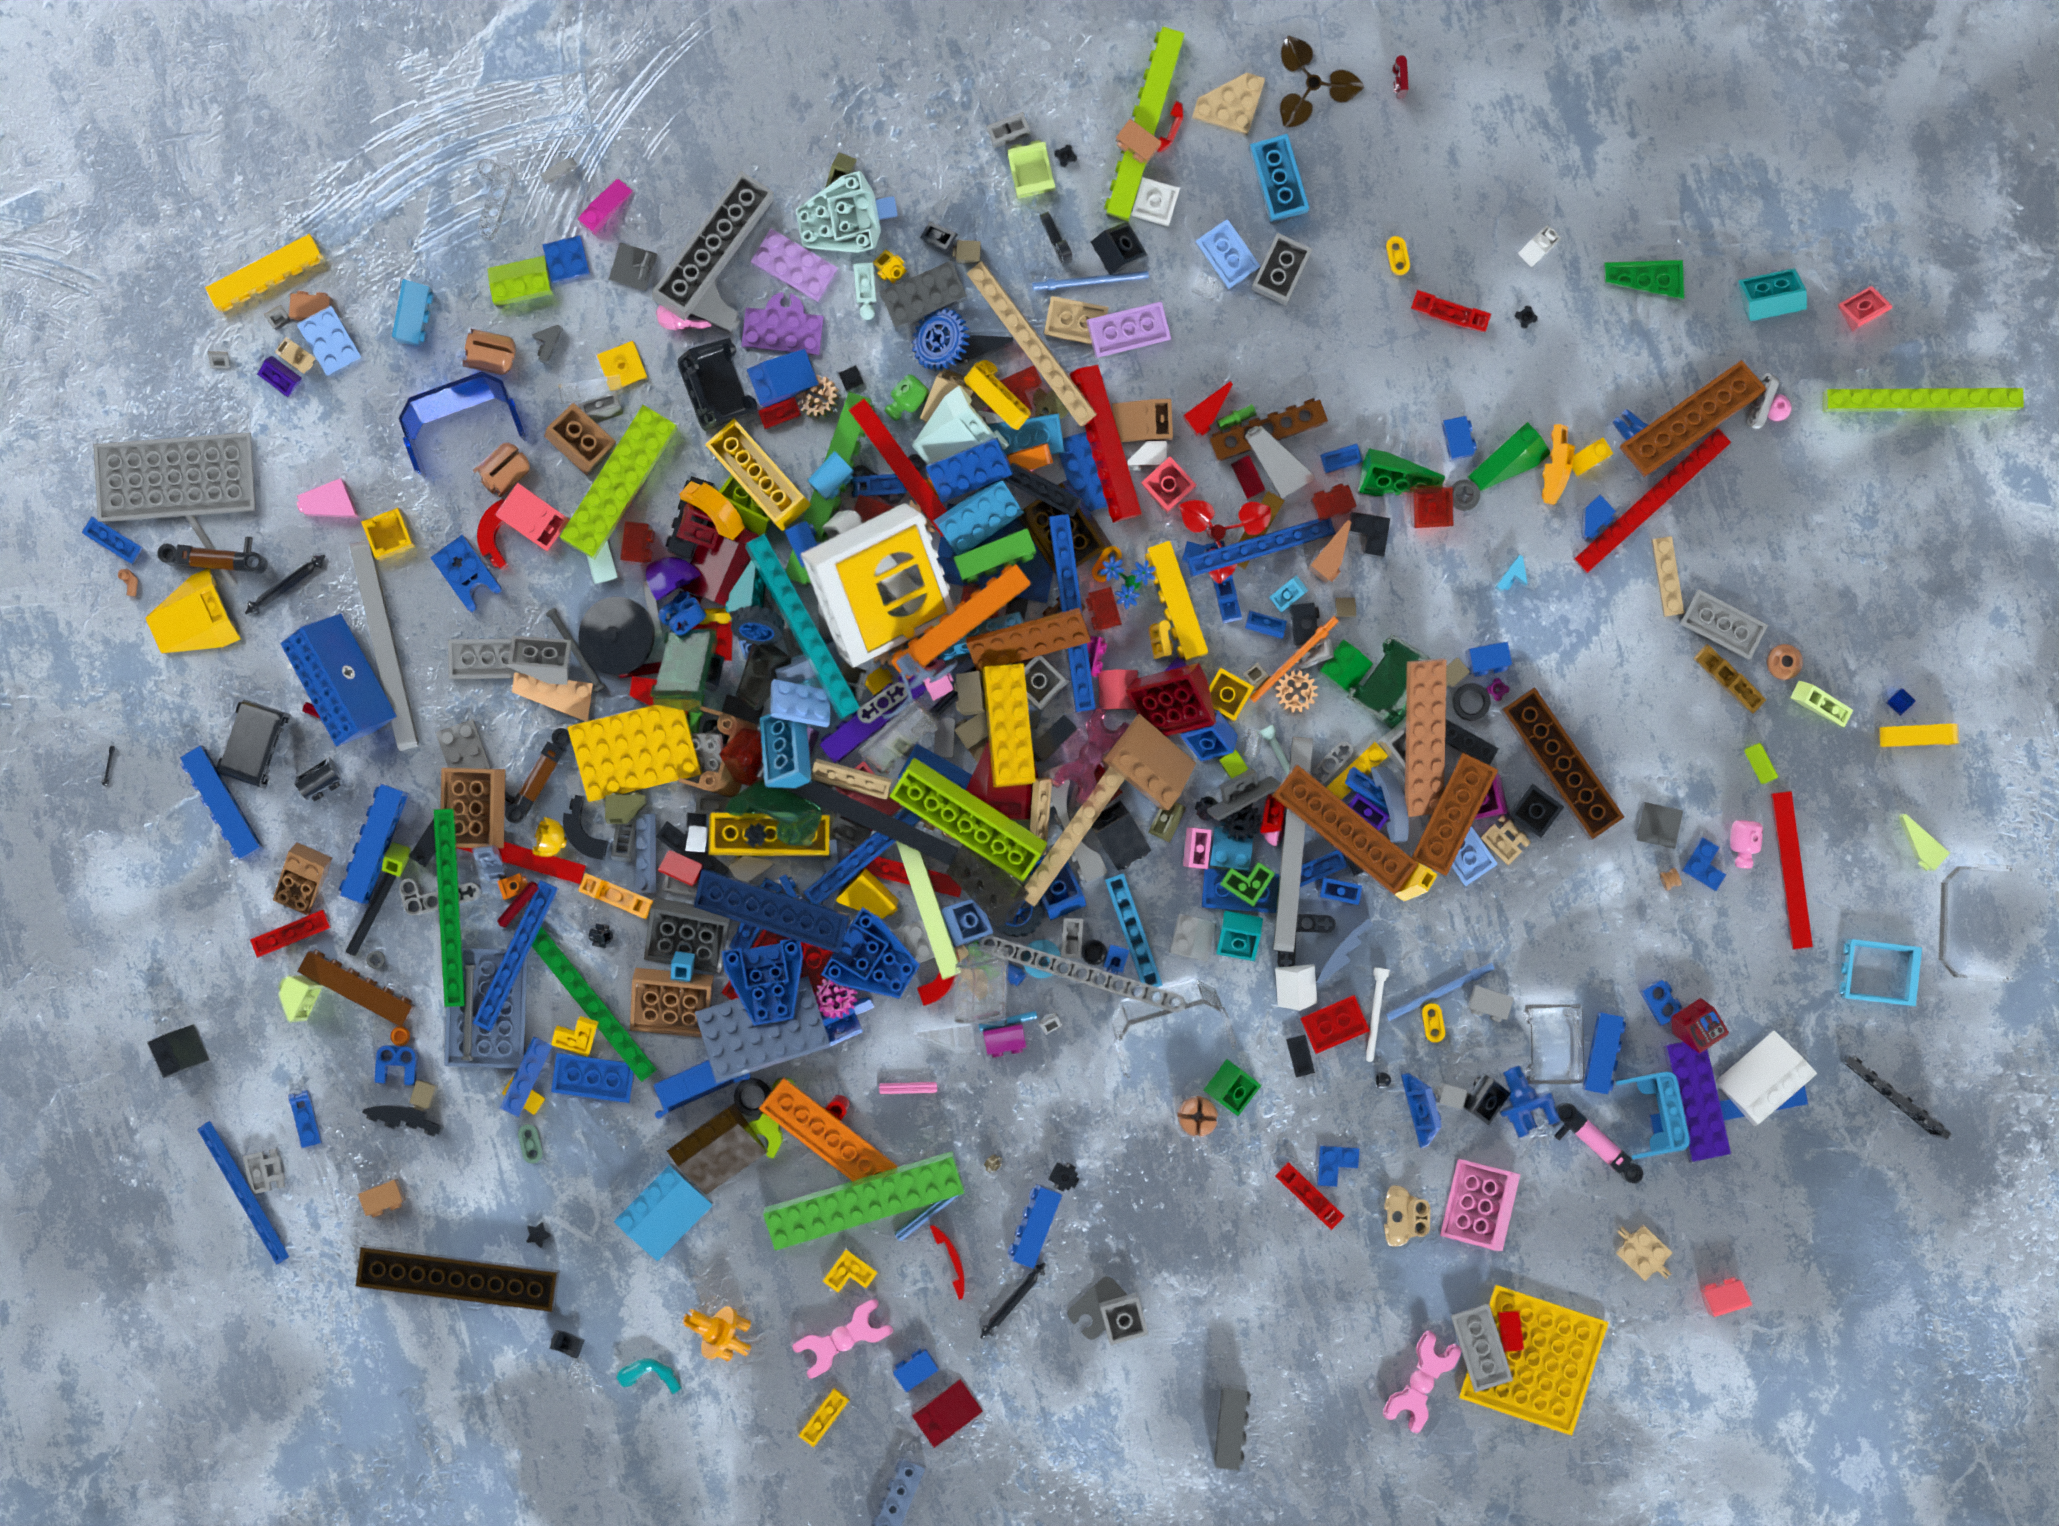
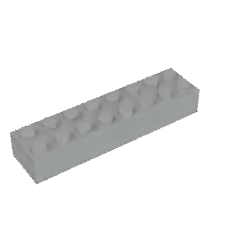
[652,171,774,321]

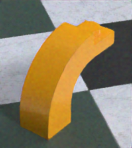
[679,481,745,540]

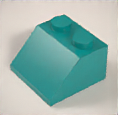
[1216,911,1263,962]

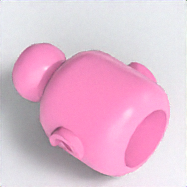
[1730,820,1763,869]

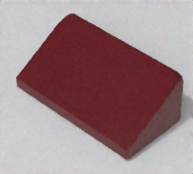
[1231,455,1266,500]

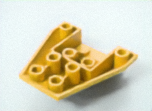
[145,568,241,654]

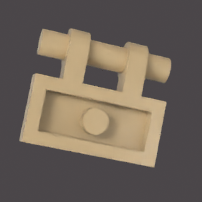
[1480,815,1531,866]

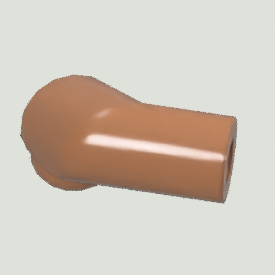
[118,569,138,596]

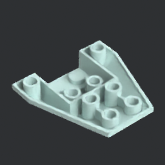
[796,171,881,253]
[912,385,1009,465]

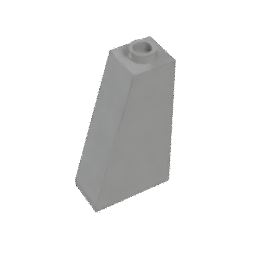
[1245,426,1316,498]

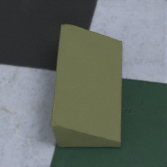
[1148,802,1186,842]

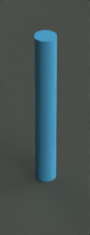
[978,1011,1037,1032]

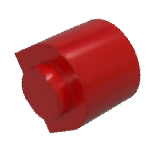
[825,1095,850,1121]

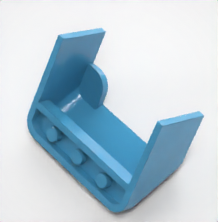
[1616,1072,1690,1160]

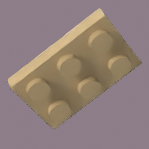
[1044,296,1109,345]

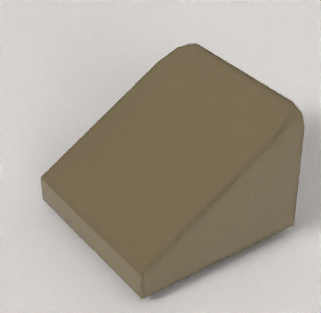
[1335,598,1356,618]
[1242,662,1270,691]

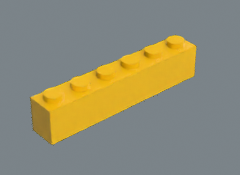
[205,233,324,312]

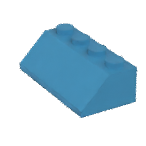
[760,713,811,788]

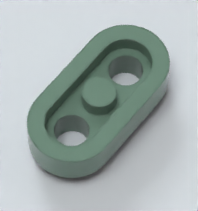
[518,1124,543,1163]

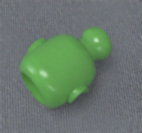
[884,374,929,421]

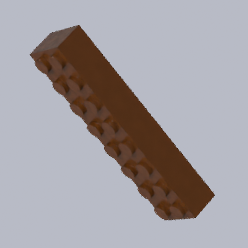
[1500,687,1625,840]

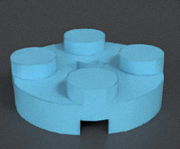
[1023,939,1061,978]

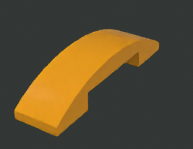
[578,873,653,919]

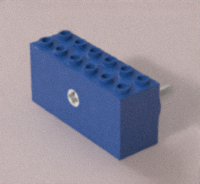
[280,613,397,747]

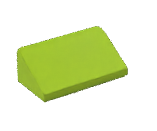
[1744,743,1778,784]

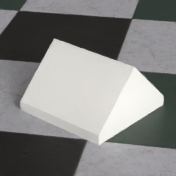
[1275,964,1317,1011]

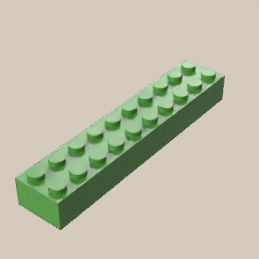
[785,391,875,588]
[763,1151,965,1251]

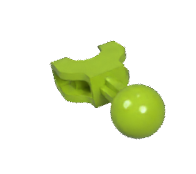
[749,1077,797,1159]

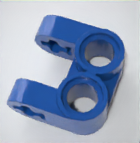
[658,592,706,635]
[375,1045,419,1086]

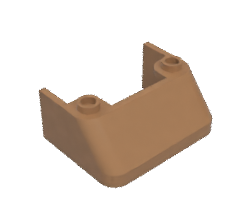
[678,706,758,797]

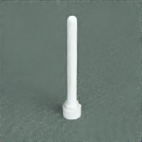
[1366,967,1390,1062]

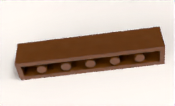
[297,949,415,1027]

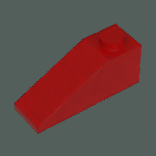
[1183,381,1233,436]

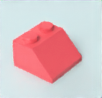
[1141,457,1196,514]
[1700,1277,1752,1317]

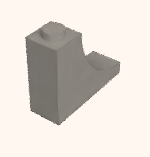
[690,279,741,333]

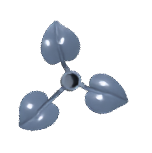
[882,653,957,719]

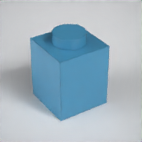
[671,952,695,982]

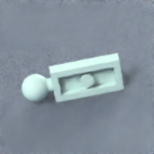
[854,262,876,320]

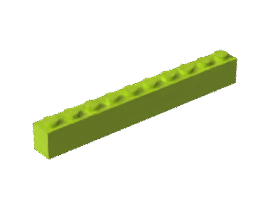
[1104,26,1185,222]
[1822,388,2024,412]

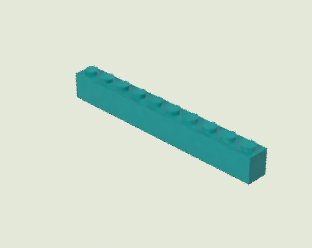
[745,534,860,720]

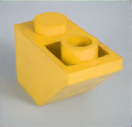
[1395,862,1438,902]

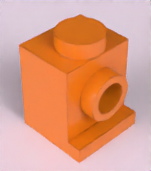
[497,873,529,900]

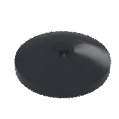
[578,597,655,675]

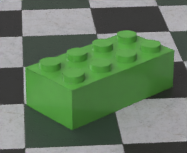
[954,529,1036,585]

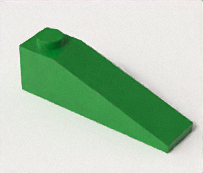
[1467,422,1551,491]
[1358,448,1445,496]

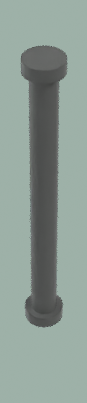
[546,608,606,693]
[461,965,476,1060]

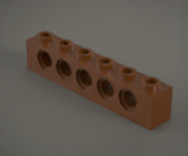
[1209,398,1328,463]

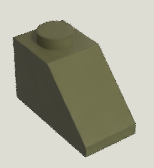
[825,152,857,188]

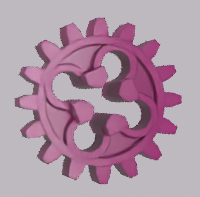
[814,979,858,1019]

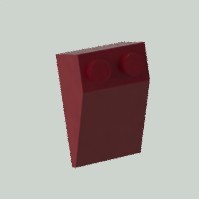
[911,1379,983,1448]

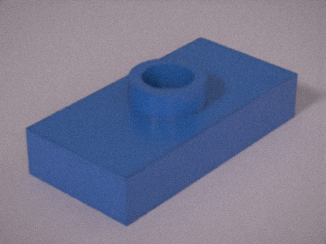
[1245,610,1287,639]

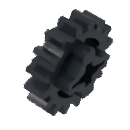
[1219,803,1262,842]

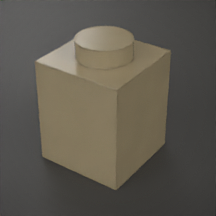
[953,240,981,264]
[1446,657,1470,688]
[409,1080,438,1111]

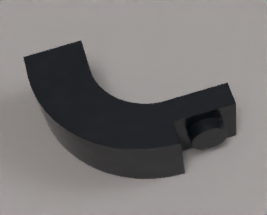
[563,795,608,860]

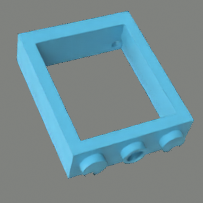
[1839,939,1922,1006]

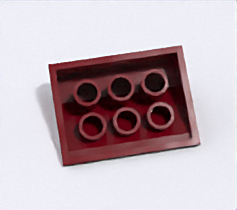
[680,521,760,607]
[1125,663,1216,736]

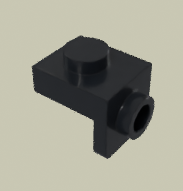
[550,1330,585,1358]

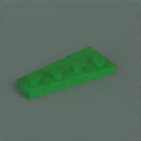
[1604,260,1684,300]

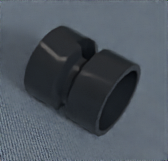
[1081,940,1107,965]

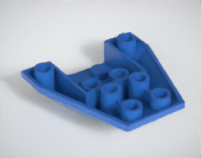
[821,907,920,999]
[721,939,803,1026]

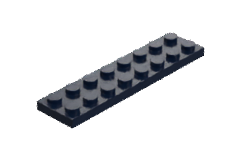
[694,869,849,953]

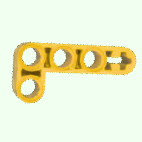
[964,360,1031,430]
[1879,724,1960,747]

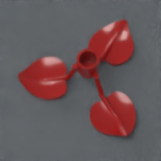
[1179,500,1271,583]

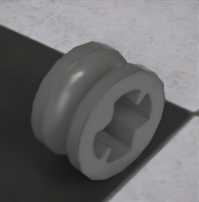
[366,951,385,969]

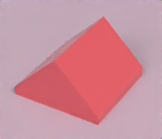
[1838,286,1892,331]
[1098,669,1138,710]

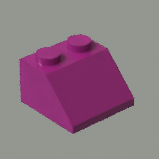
[1474,774,1509,820]
[983,1024,1026,1058]

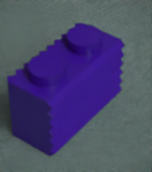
[1347,793,1389,831]

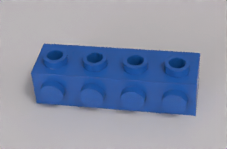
[1582,1012,1626,1095]
[1007,1184,1062,1269]

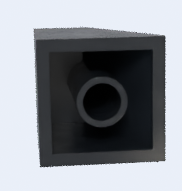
[1091,800,1152,871]
[147,1024,209,1078]

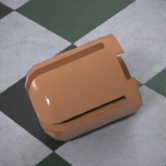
[463,328,516,375]
[473,442,530,499]
[1177,1096,1218,1137]

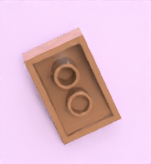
[1308,520,1351,584]

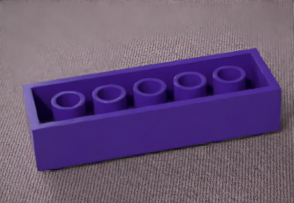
[820,675,927,764]
[1663,1042,1731,1163]

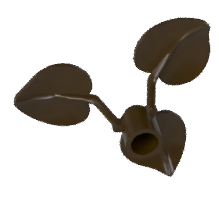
[1280,36,1364,127]

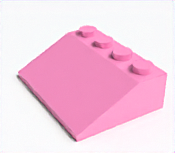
[1440,1159,1521,1251]

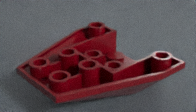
[965,739,1039,820]

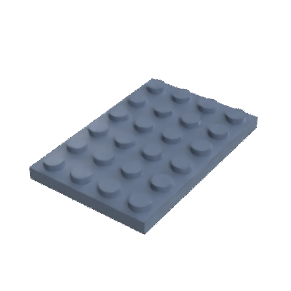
[444,948,528,1069]
[695,976,831,1083]

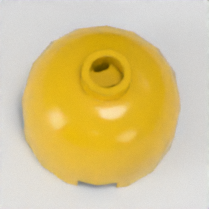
[532,816,567,857]

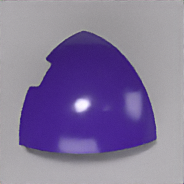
[646,557,701,601]

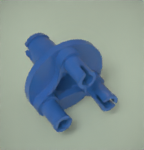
[1500,1065,1561,1138]

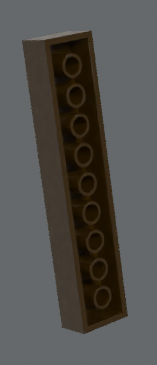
[355,1245,560,1312]

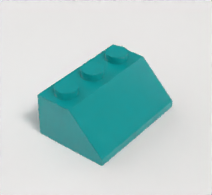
[1738,268,1807,321]

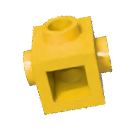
[872,249,907,284]

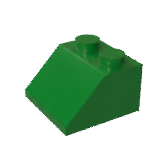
[1319,639,1373,695]
[1203,1059,1262,1116]

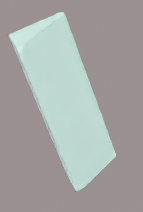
[586,541,617,584]

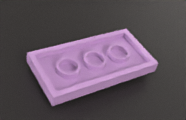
[751,229,838,302]
[1086,301,1171,358]

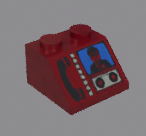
[1671,998,1729,1054]

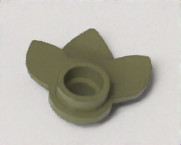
[1033,388,1069,419]

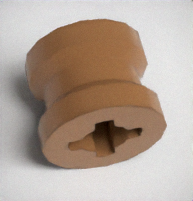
[1659,867,1682,891]

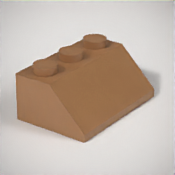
[544,403,616,476]

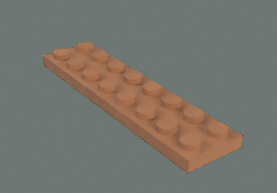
[1405,658,1447,817]

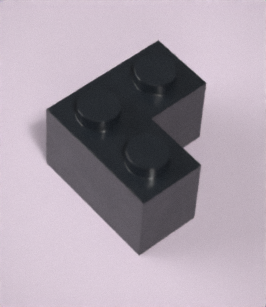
[1349,512,1391,559]

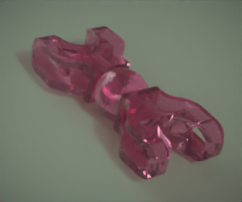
[1051,706,1130,804]

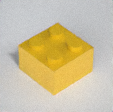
[1209,667,1254,722]

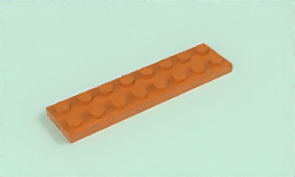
[759,1077,900,1181]

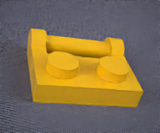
[1148,620,1173,659]

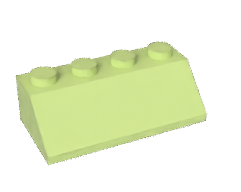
[279,975,323,1022]

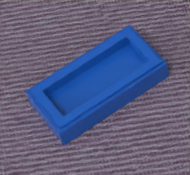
[1319,443,1363,474]

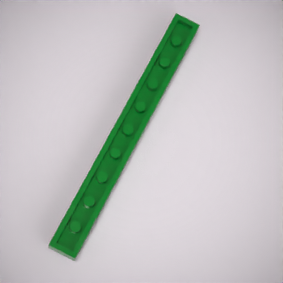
[434,808,465,1007]
[532,926,658,1082]

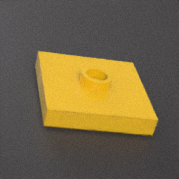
[597,341,648,392]

